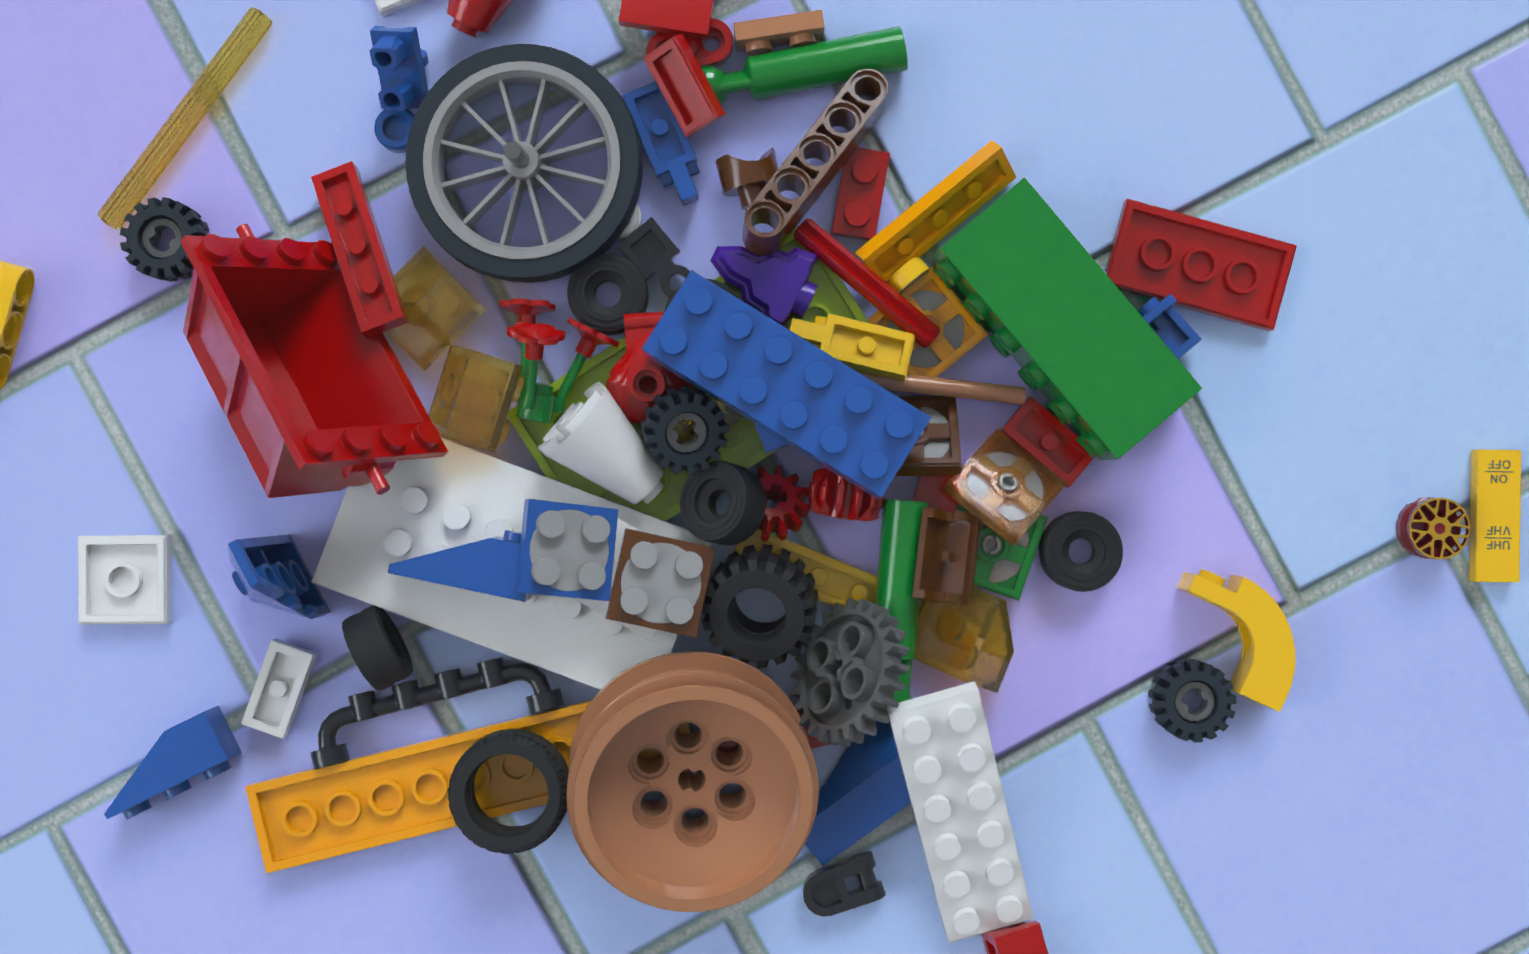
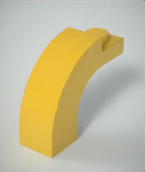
[1177,569,1296,712]

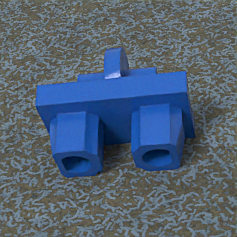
[369,26,429,111]

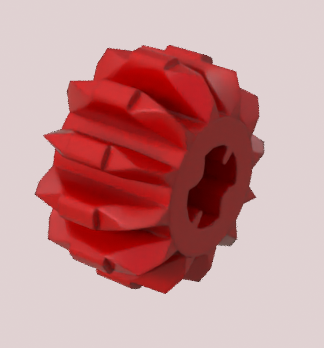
[756,465,810,542]
[808,468,884,521]

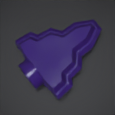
[710,246,818,326]

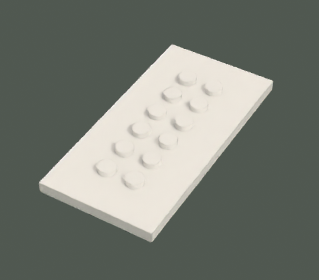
[312,437,712,690]

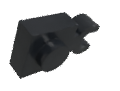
[618,217,690,298]

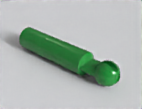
[701,26,908,105]
[875,499,928,723]

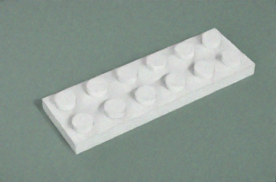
[886,681,1034,943]

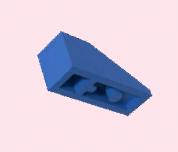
[388,530,531,602]

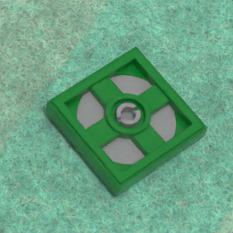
[956,500,1048,601]

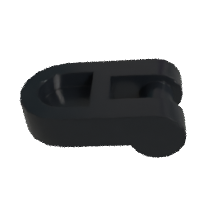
[802,851,886,917]

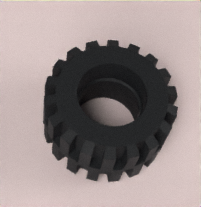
[702,544,818,668]

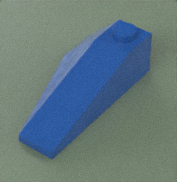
[228,534,331,619]
[805,696,913,866]

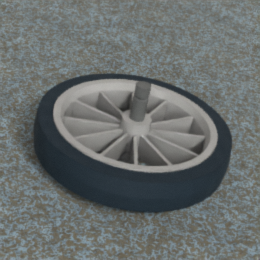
[405,44,643,283]

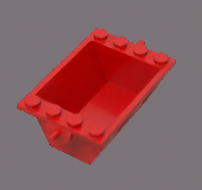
[180,224,449,498]

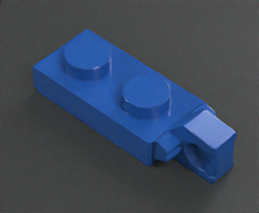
[622,81,700,206]

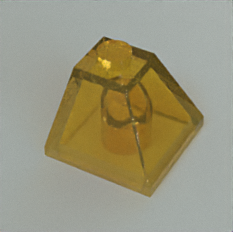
[385,246,487,371]
[916,588,1014,693]

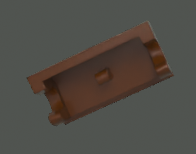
[912,507,982,606]

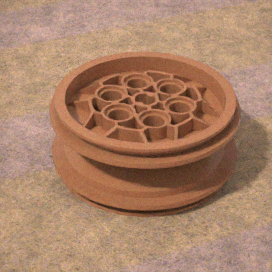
[567,651,819,912]

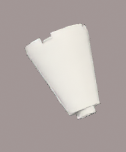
[537,382,664,505]

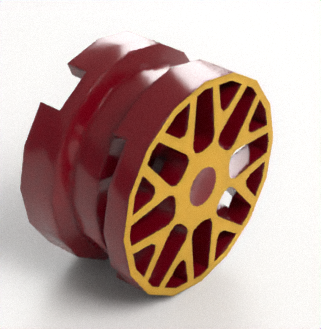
[1396,497,1471,560]

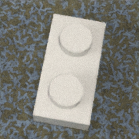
[241,639,318,739]

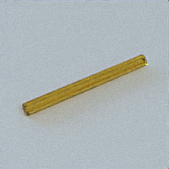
[97,7,272,230]

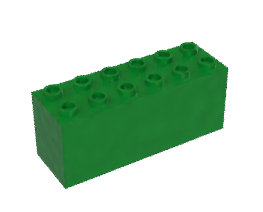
[931,177,1202,461]

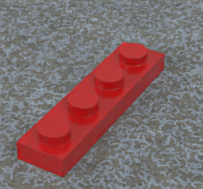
[311,161,409,338]

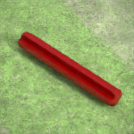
[794,218,940,348]

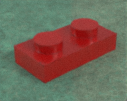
[831,147,890,241]
[999,396,1096,488]

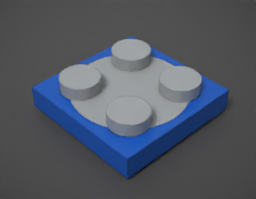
[515,499,619,601]

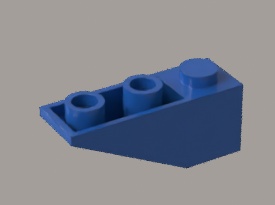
[104,705,242,820]

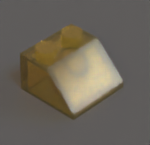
[428,345,524,453]

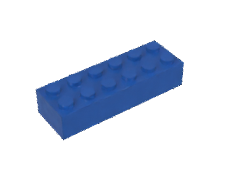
[642,270,931,500]

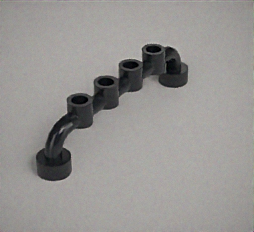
[310,657,564,770]

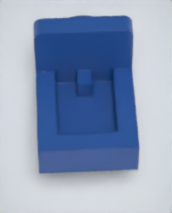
[1138,294,1202,360]

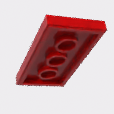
[1105,198,1297,332]

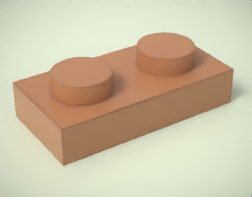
[733,10,825,56]

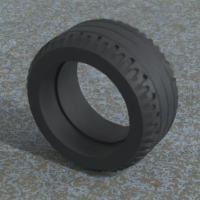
[448,729,568,854]

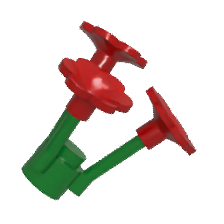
[499,298,620,423]

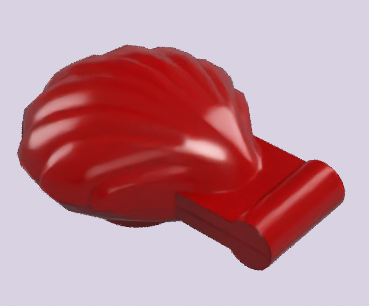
[606,311,691,423]

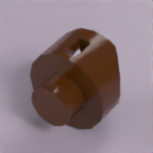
[715,147,778,210]

